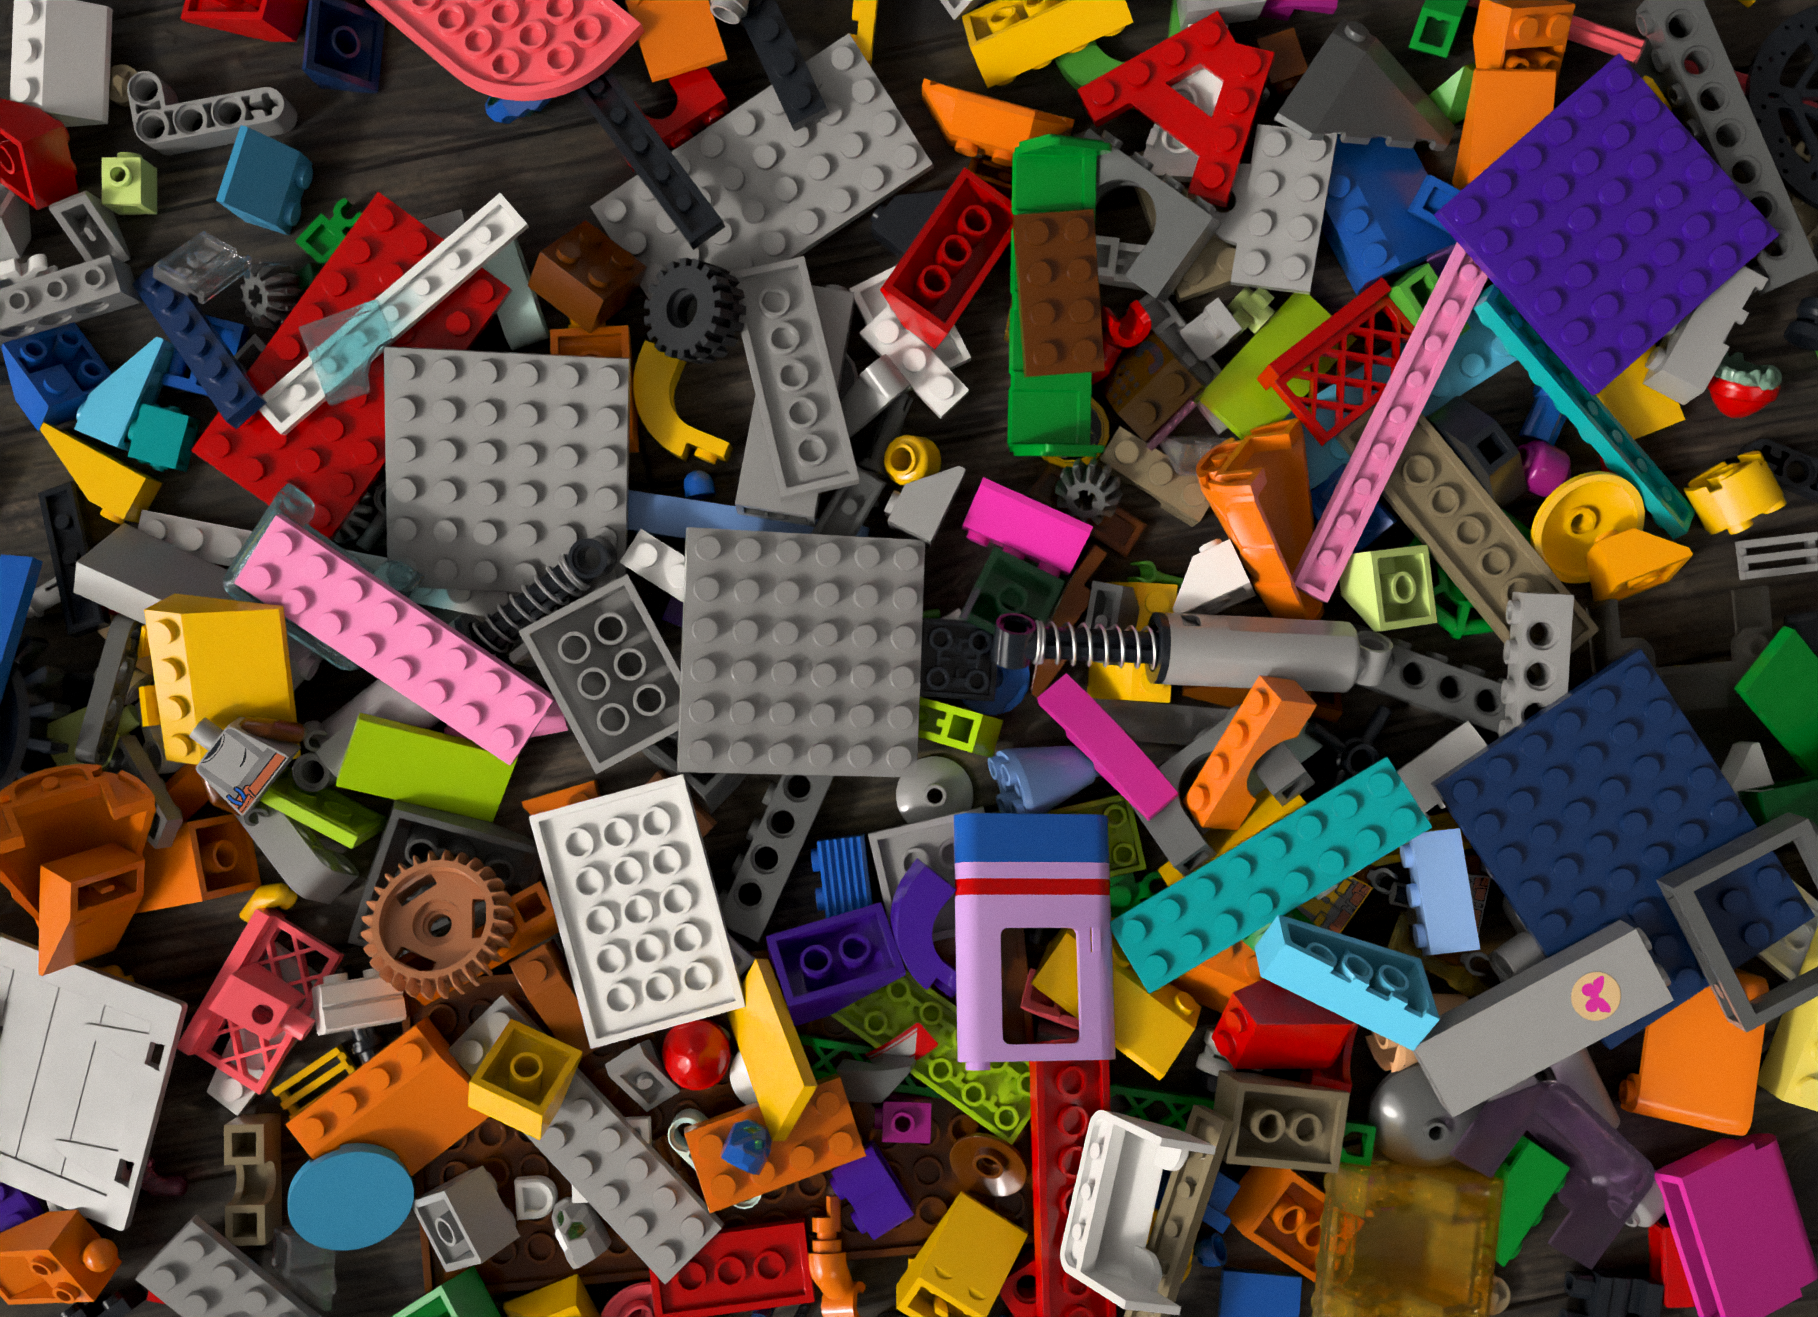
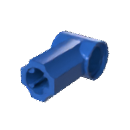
[1519,384,1567,446]

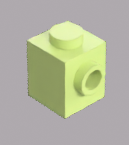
[102,152,157,215]

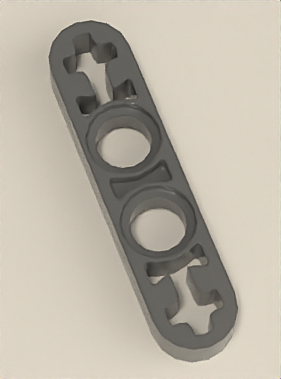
[75,613,145,766]

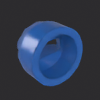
[683,470,716,500]
[1194,1233,1227,1267]

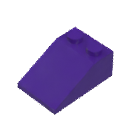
[766,902,906,1026]

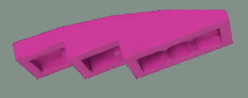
[1037,673,1178,821]

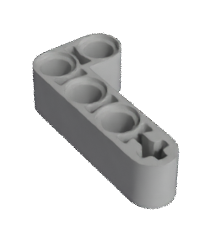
[127,71,297,155]
[234,806,359,904]

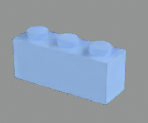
[1400,828,1480,956]

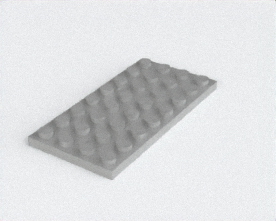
[590,33,934,324]

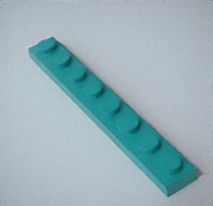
[1473,284,1695,539]

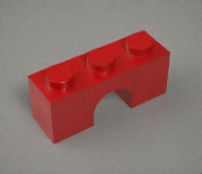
[623,67,730,172]

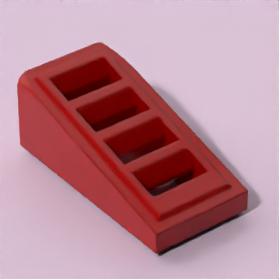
[1648,1219,1696,1308]

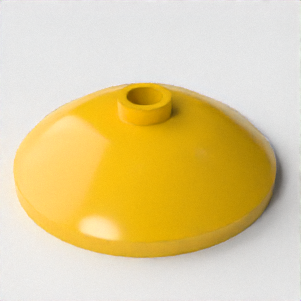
[1530,471,1645,583]

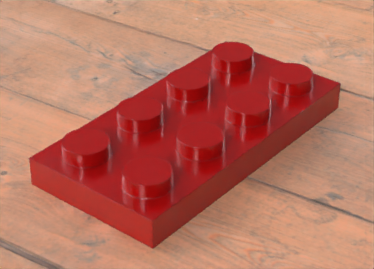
[649,1218,815,1317]

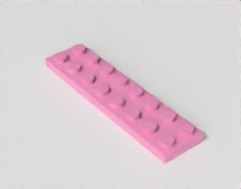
[234,514,555,765]

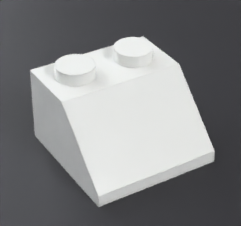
[1173,539,1256,615]

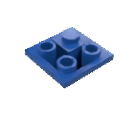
[1,322,112,432]

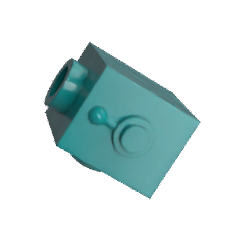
[128,403,200,472]

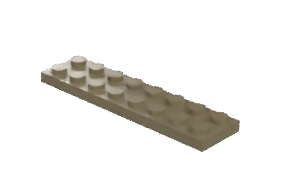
[1335,402,1600,680]

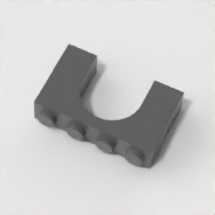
[1083,129,1222,303]
[1130,704,1315,877]

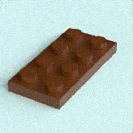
[1012,209,1105,378]

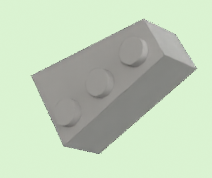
[1642,266,1768,405]

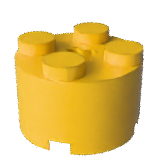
[1684,451,1787,535]

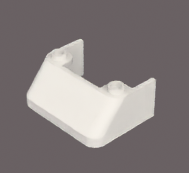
[1060,1110,1216,1315]

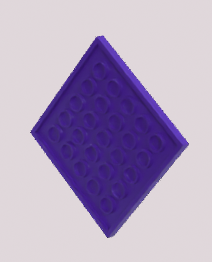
[1434,53,1779,396]

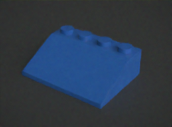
[1322,134,1457,295]

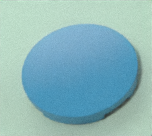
[288,1143,414,1250]

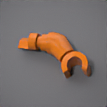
[808,1195,866,1317]

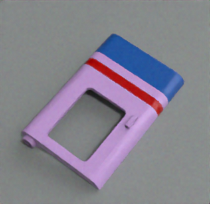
[953,813,1116,1070]

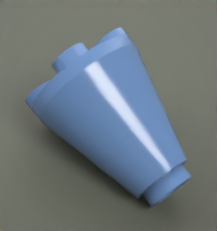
[988,746,1101,814]

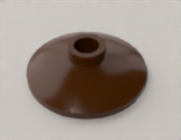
[950,1133,1028,1197]

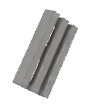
[1735,532,1818,580]

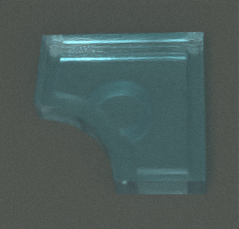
[298,299,394,406]

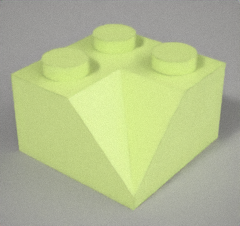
[1339,545,1437,632]

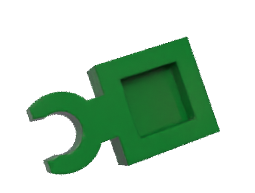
[295,198,362,267]
[1110,871,1162,917]

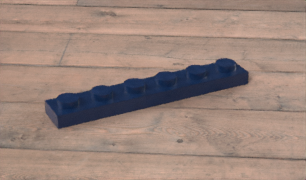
[132,259,267,429]

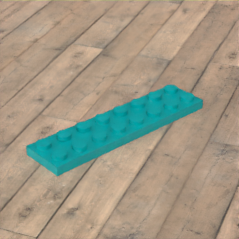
[1110,757,1432,994]

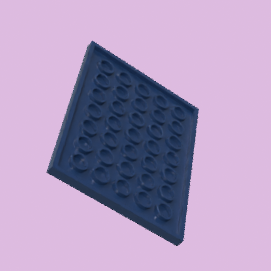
[1430,648,1816,1050]

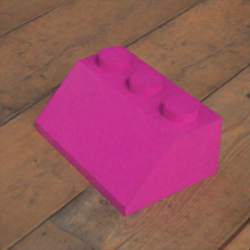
[962,477,1093,579]

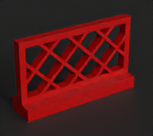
[1257,278,1415,446]

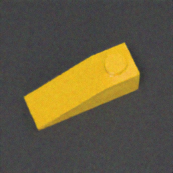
[40,422,162,525]

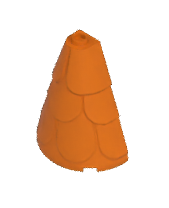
[1196,418,1324,620]
[0,764,156,928]

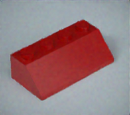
[880,167,1014,349]

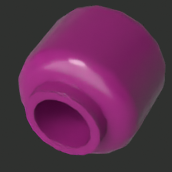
[1517,440,1571,497]

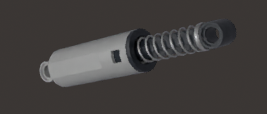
[292,537,617,792]
[991,612,1393,693]

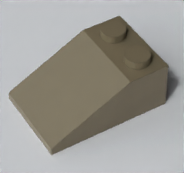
[1213,1070,1350,1173]

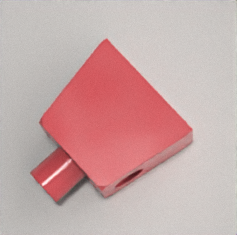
[209,962,316,1041]

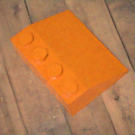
[285,1016,489,1176]

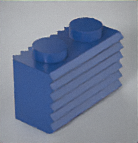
[811,833,873,918]

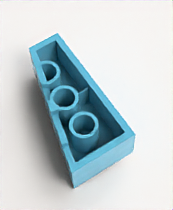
[1255,914,1440,1051]

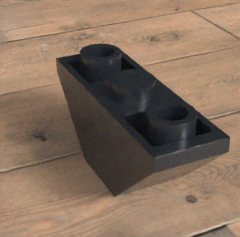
[1426,396,1528,509]

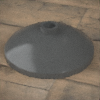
[1367,1062,1487,1168]

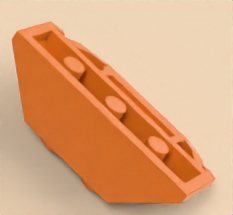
[922,78,1075,167]

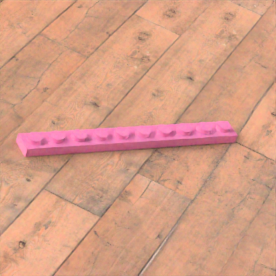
[1292,242,1488,603]

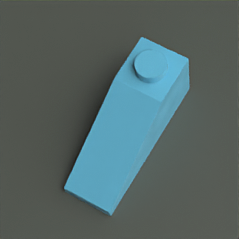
[74,336,175,451]

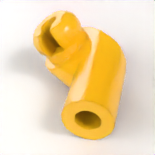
[239,883,297,923]

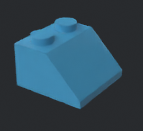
[216,125,313,235]

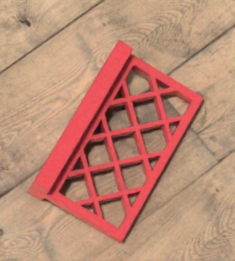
[177,908,344,1095]

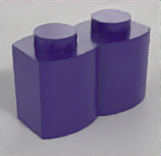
[829,1140,915,1240]

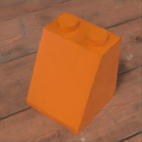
[134,814,261,914]

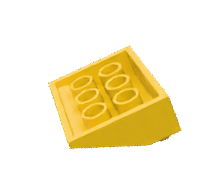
[144,593,301,765]

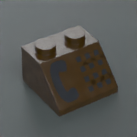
[1097,329,1207,442]

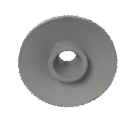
[896,756,973,824]

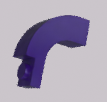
[890,858,956,998]

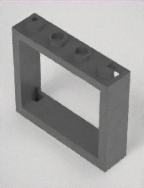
[1656,812,1818,1033]

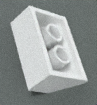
[10,0,113,127]

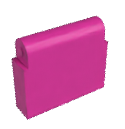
[1653,1133,1818,1317]

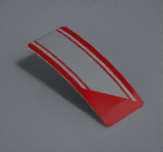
[866,1022,938,1064]

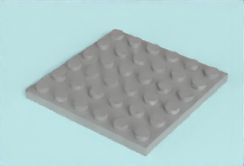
[384,346,631,595]
[677,527,925,778]

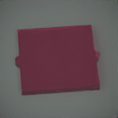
[1146,387,1205,451]

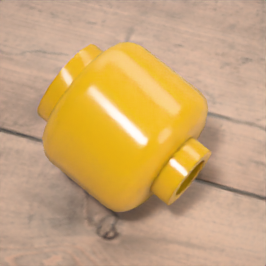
[884,435,941,485]

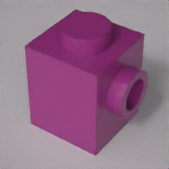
[875,1093,931,1143]

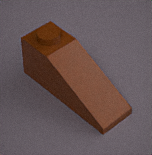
[509,938,602,1058]

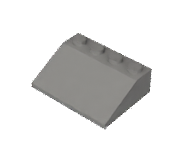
[519,574,681,774]

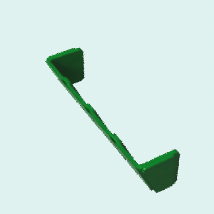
[1007,134,1112,457]

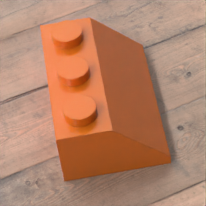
[1170,940,1264,1013]

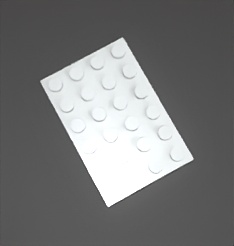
[529,774,746,1049]

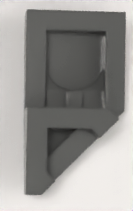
[836,1054,916,1103]

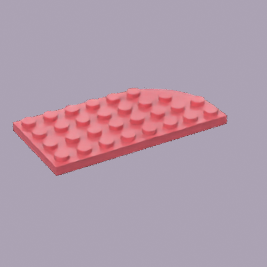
[365,0,645,101]

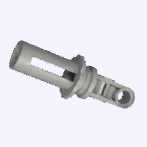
[1489,932,1620,1140]

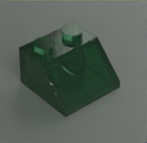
[959,546,1065,635]

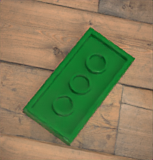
[1734,626,1818,775]

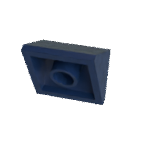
[302,0,385,93]

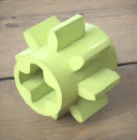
[1226,287,1275,334]

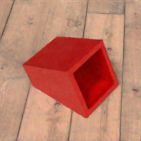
[1211,979,1357,1069]

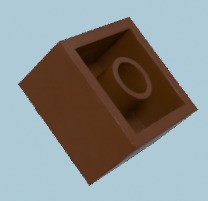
[528,220,647,333]

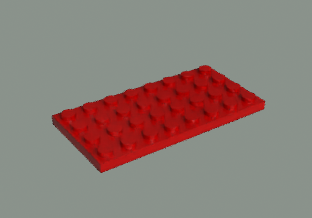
[191,192,513,545]

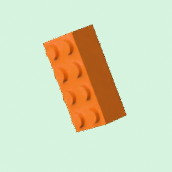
[684,1073,866,1214]

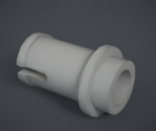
[27,577,61,618]

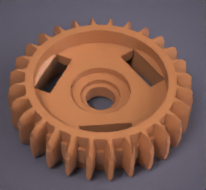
[361,849,515,1000]

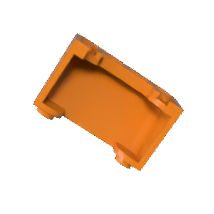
[1619,968,1769,1136]

